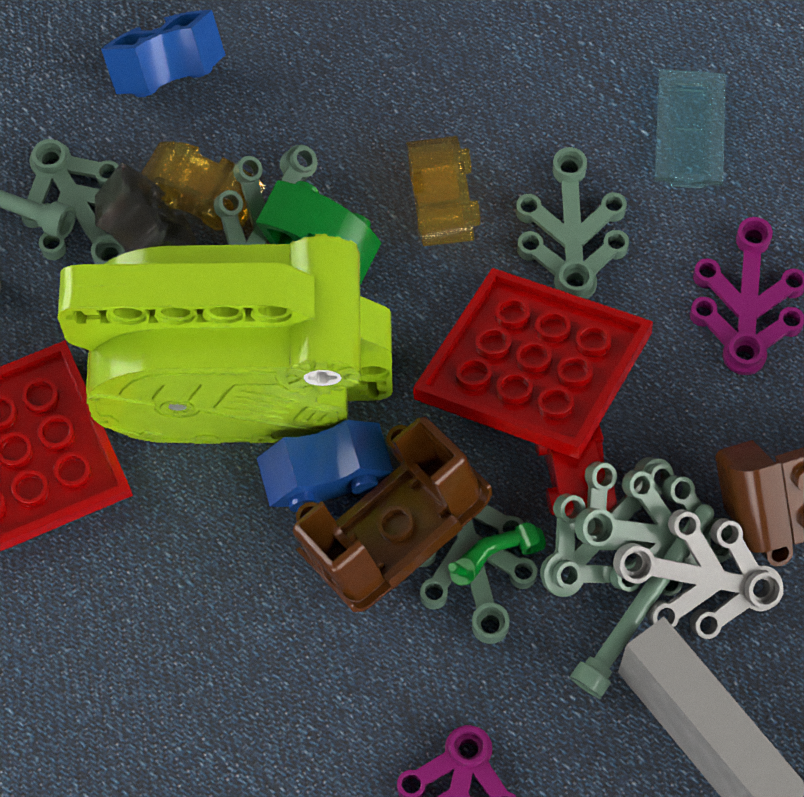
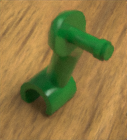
[448,523,546,586]

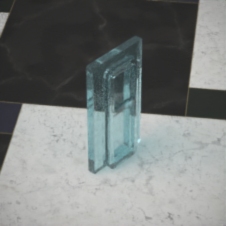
[654,69,726,188]

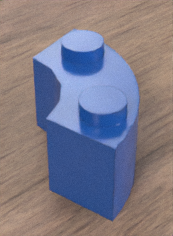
[101,10,226,97]
[257,420,394,512]

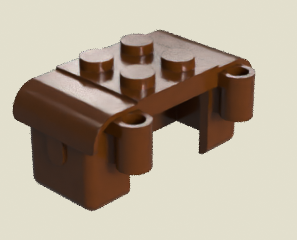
[292,417,492,612]
[715,440,804,566]

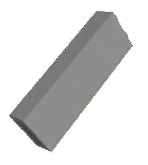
[618,616,804,797]

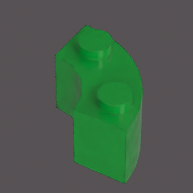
[256,180,381,285]

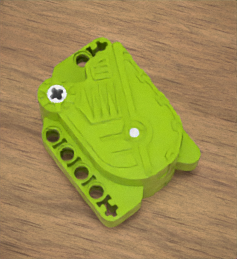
[58,234,393,444]

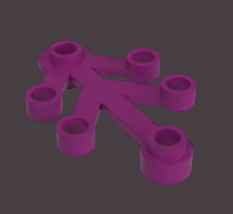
[690,217,804,375]
[397,725,517,797]

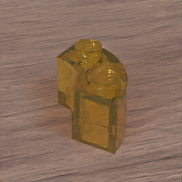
[406,136,480,247]
[136,141,266,231]

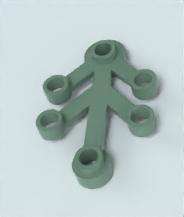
[20,139,142,264]
[213,145,318,245]
[515,147,629,299]
[540,457,674,597]
[575,470,732,596]
[419,505,537,644]

